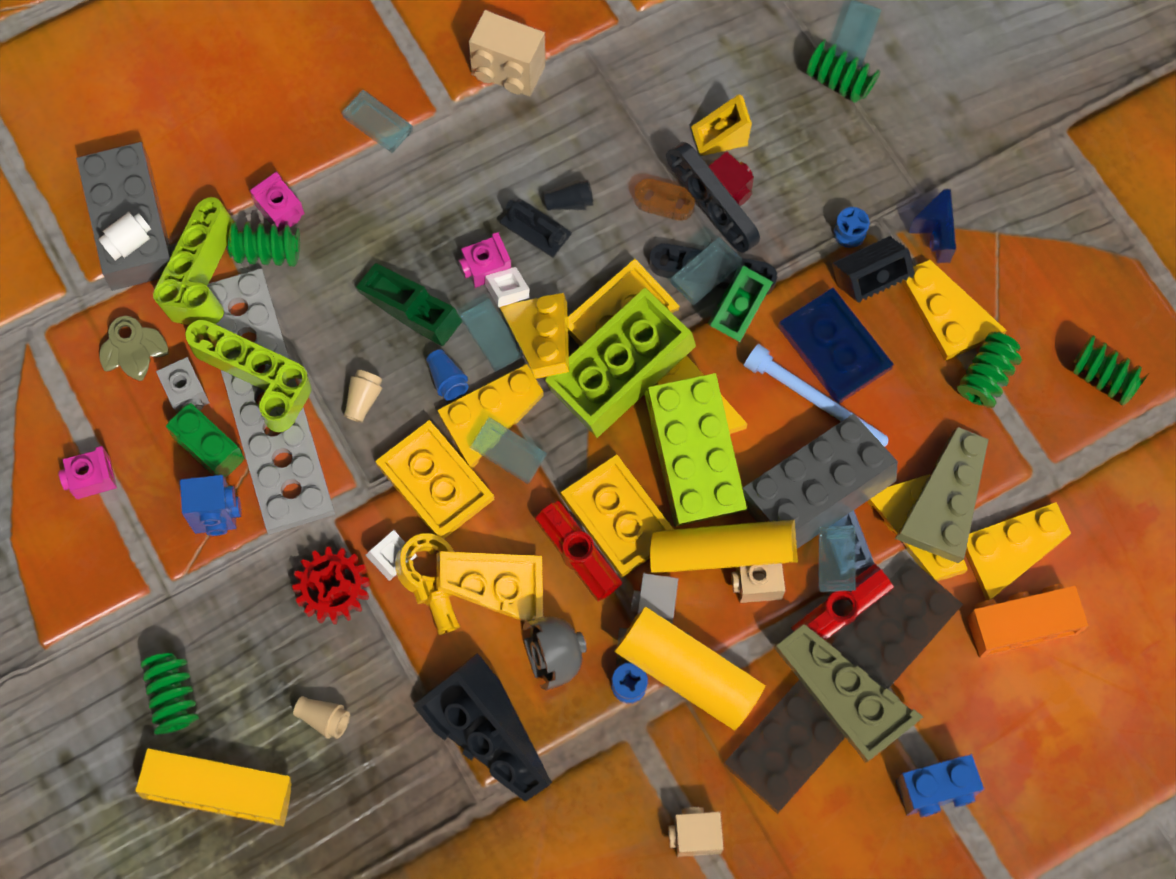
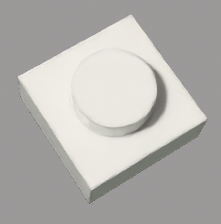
[485,267,529,307]
[366,530,417,581]

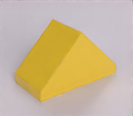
[691,94,752,156]

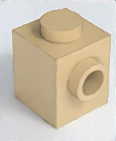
[731,563,785,603]
[668,807,724,857]

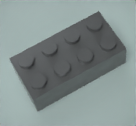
[76,142,172,291]
[743,414,898,549]

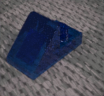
[909,189,956,263]

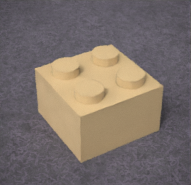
[469,10,545,97]

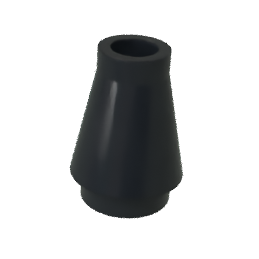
[544,178,594,211]

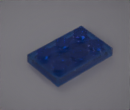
[778,288,894,404]

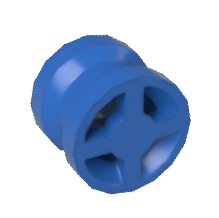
[833,207,870,248]
[612,663,648,704]

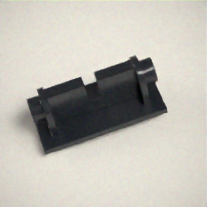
[500,198,572,258]

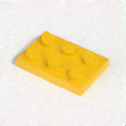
[375,420,495,539]
[561,454,674,578]

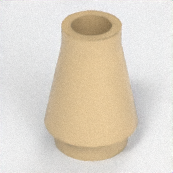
[343,370,383,423]
[293,696,350,739]

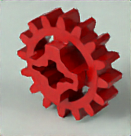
[292,547,371,625]

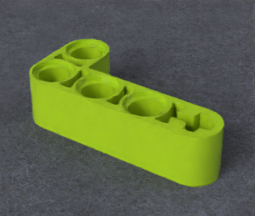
[153,197,234,325]
[185,320,311,432]

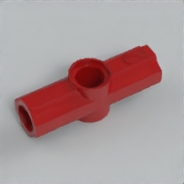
[535,501,622,602]
[791,563,894,641]

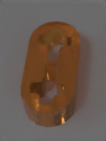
[634,178,695,221]

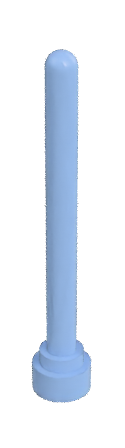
[744,343,889,447]

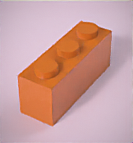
[967,584,1089,658]

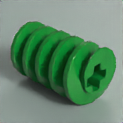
[807,39,881,103]
[228,221,300,267]
[957,332,1022,408]
[1072,335,1149,406]
[140,653,199,734]

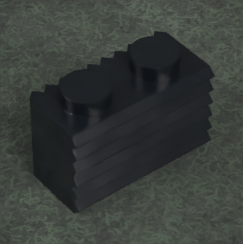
[832,235,915,303]

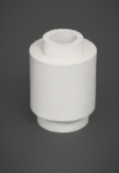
[98,212,151,261]

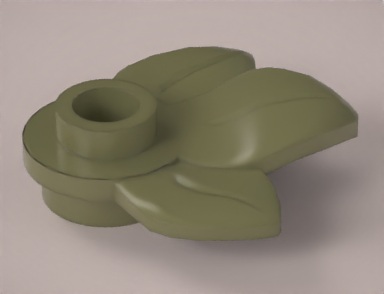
[99,316,169,381]

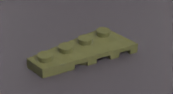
[894,427,989,563]
[774,625,923,763]

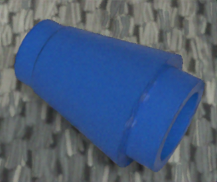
[426,350,469,401]

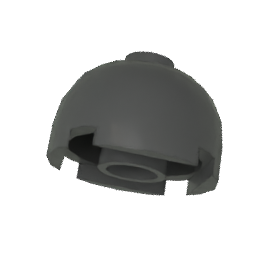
[523,616,587,690]

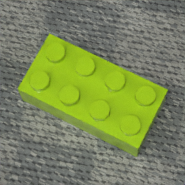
[545,288,696,438]
[644,373,747,527]

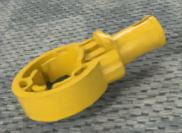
[395,533,460,635]

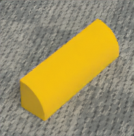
[650,519,798,573]
[615,606,766,731]
[135,748,291,827]

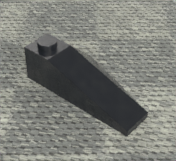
[413,653,552,802]

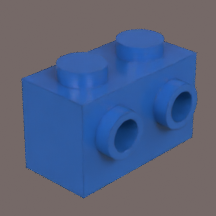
[180,475,242,536]
[895,754,984,817]

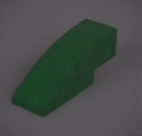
[356,263,463,347]

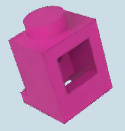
[250,172,304,232]
[458,232,511,288]
[59,446,117,499]

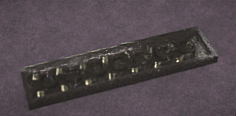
[723,558,963,814]

